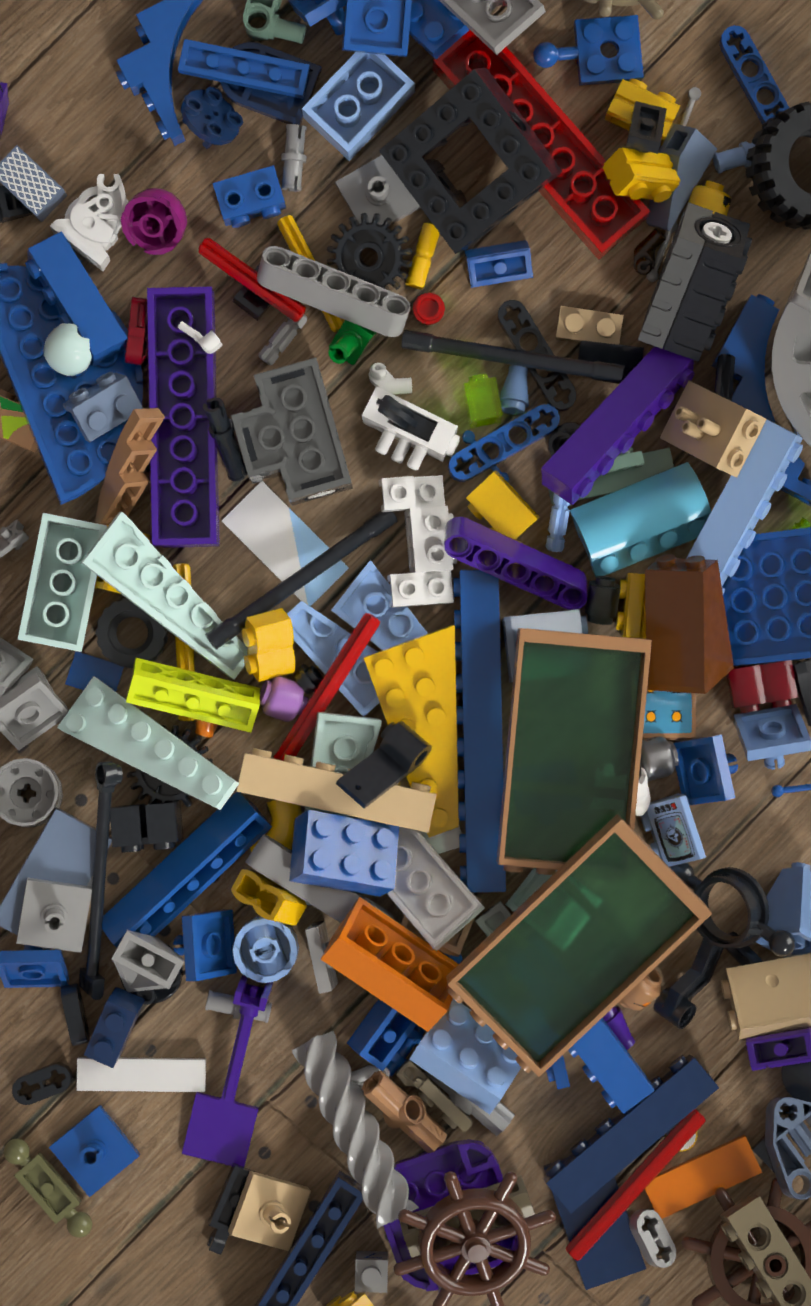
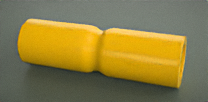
[405,223,440,290]

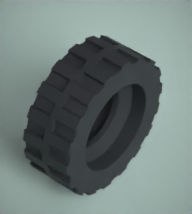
[96,598,168,668]

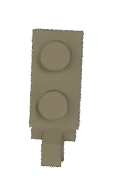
[396,1058,473,1132]

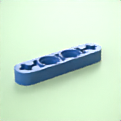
[719,25,790,125]
[448,404,560,482]

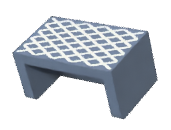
[0,145,67,222]

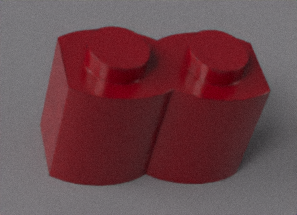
[727,660,798,713]

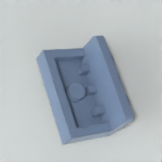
[63,372,143,442]

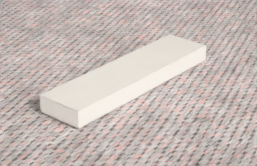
[77,1057,206,1092]

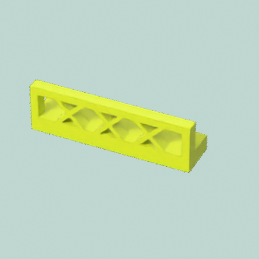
[126,658,260,733]

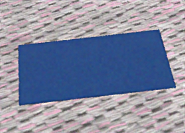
[65,651,124,691]

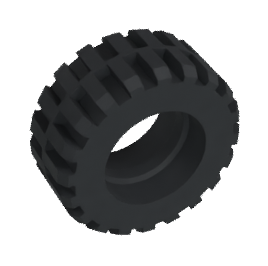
[746,101,811,230]

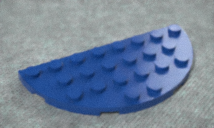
[0,263,143,505]

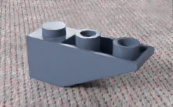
[646,124,717,231]

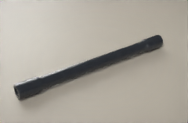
[401,330,625,384]
[205,511,398,650]

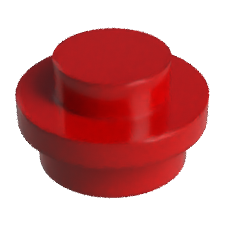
[413,293,445,325]

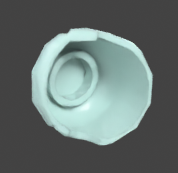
[43,323,92,376]

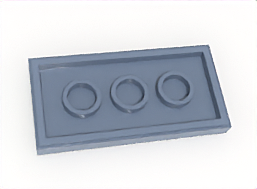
[0,807,112,950]

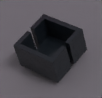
[110,801,184,853]

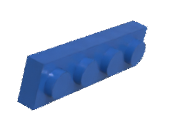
[178,39,310,99]

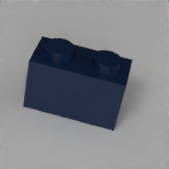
[84,987,145,1068]

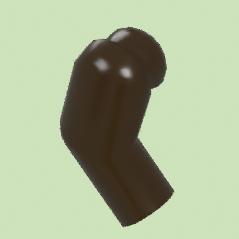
[634,228,667,275]

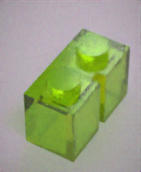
[462,374,503,429]

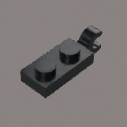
[207,1163,258,1255]

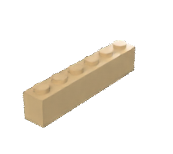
[236,748,437,833]

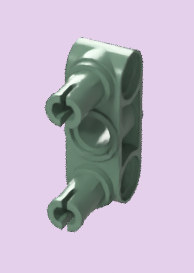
[243,0,306,44]

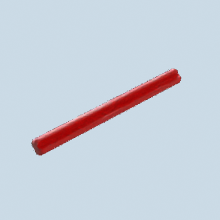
[273,613,380,761]
[565,1109,706,1261]

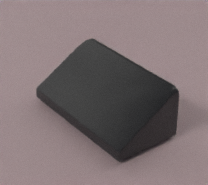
[578,341,644,380]

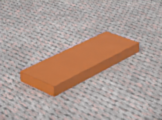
[645,1135,762,1219]

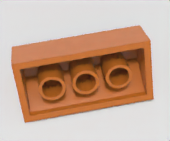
[321,897,459,1032]

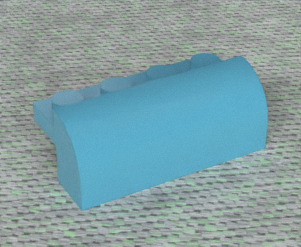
[570,462,712,577]

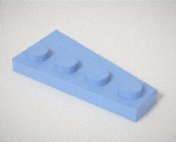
[287,601,380,717]

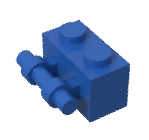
[347,999,426,1077]

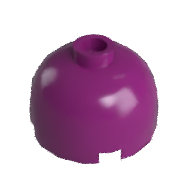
[121,188,187,255]

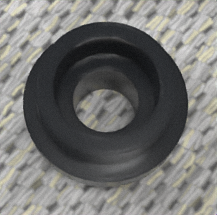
[294,664,323,695]

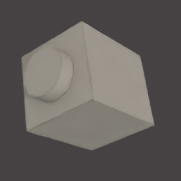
[355,1251,388,1293]

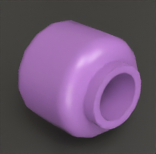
[260,676,308,722]

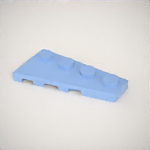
[331,560,428,650]

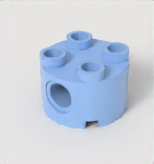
[233,916,299,983]

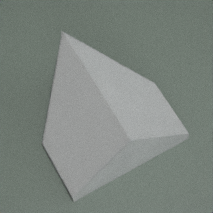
[111,930,185,992]

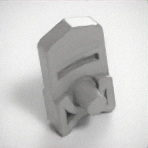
[0,520,29,558]

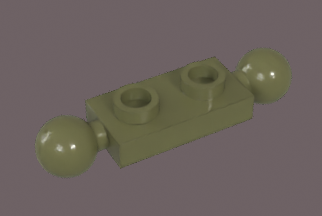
[4,1139,93,1238]

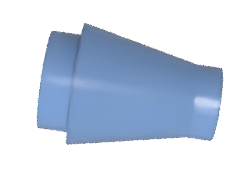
[497,365,529,415]

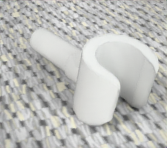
[178,321,222,354]

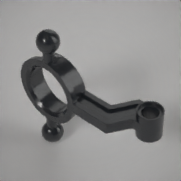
[653,863,795,1029]

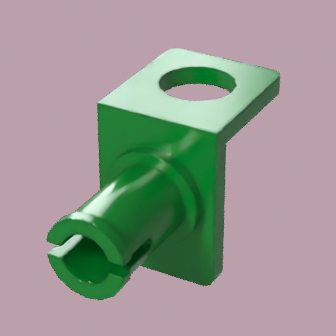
[328,320,377,365]

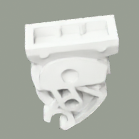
[50,174,129,272]

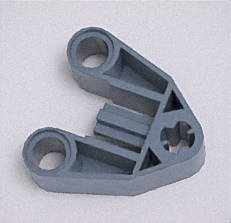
[765,1097,811,1200]

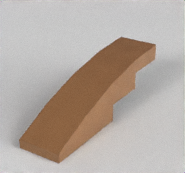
[95,408,165,525]

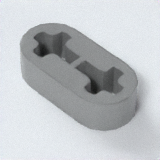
[629,1209,676,1268]

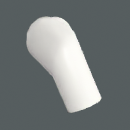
[368,363,412,395]
[350,1065,390,1091]

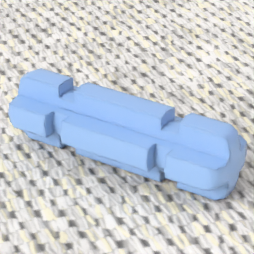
[546,493,571,552]

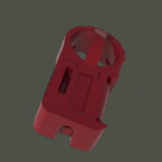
[125,297,148,365]

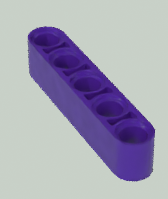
[444,517,587,610]

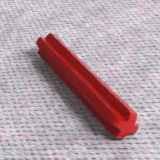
[198,238,306,322]

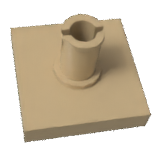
[228,1171,311,1251]

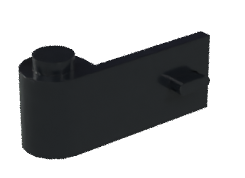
[336,721,432,809]

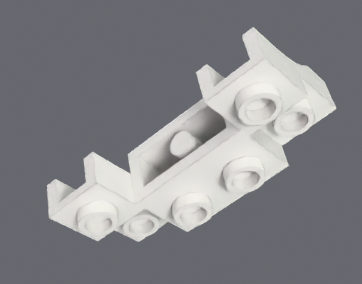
[379,475,457,608]

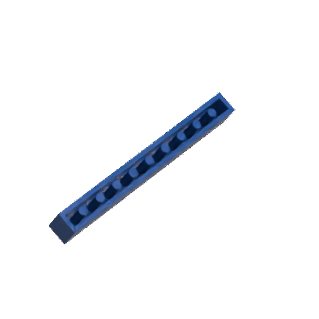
[453,570,506,892]

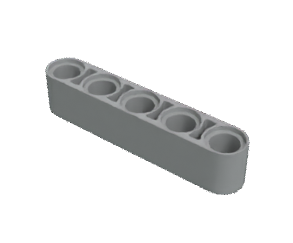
[256,246,410,337]
[245,834,394,923]

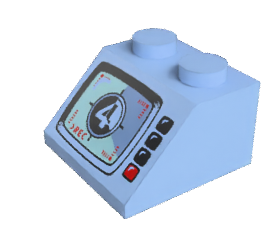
[640,793,706,867]

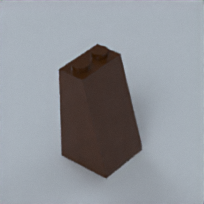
[645,555,734,694]

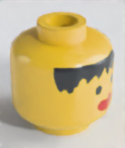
[686,180,731,216]

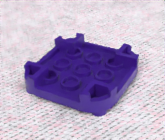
[384,1139,515,1292]

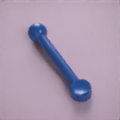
[462,430,509,482]
[771,784,811,797]

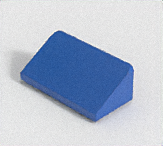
[465,240,533,288]

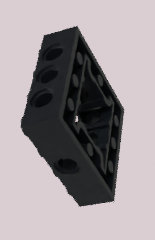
[379,67,563,254]

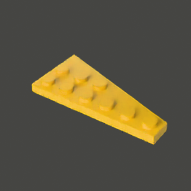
[364,625,459,838]

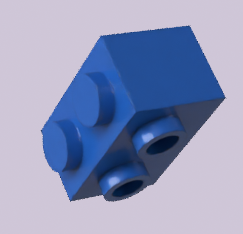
[213,165,286,228]

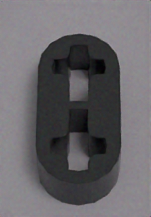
[61,983,90,1046]
[12,1062,73,1105]

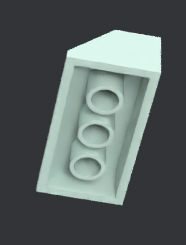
[18,513,107,652]

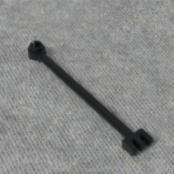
[79,761,123,1000]

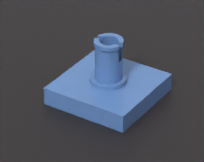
[734,704,811,770]

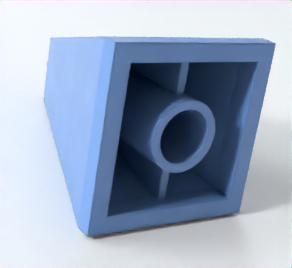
[756,862,811,958]

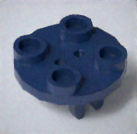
[181,87,243,149]

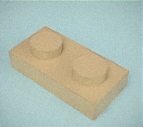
[555,306,624,345]

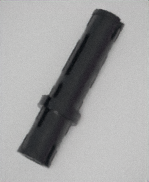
[203,397,247,482]

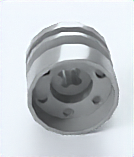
[0,758,63,828]

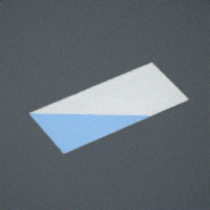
[222,481,349,606]

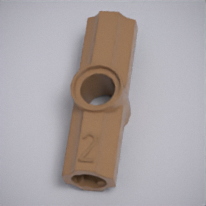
[362,1071,447,1153]

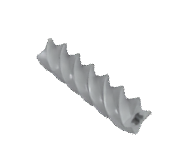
[292,1031,419,1229]

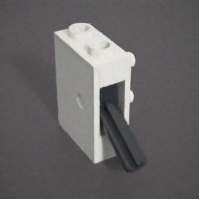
[362,386,460,470]

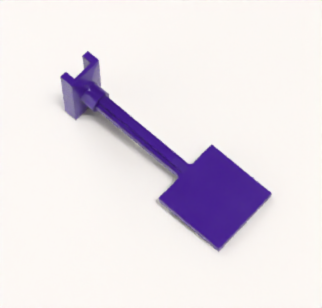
[182,974,273,1167]

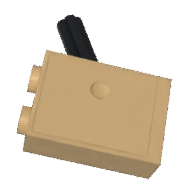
[720,931,811,1040]

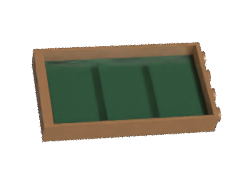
[496,628,652,881]
[446,814,712,1077]

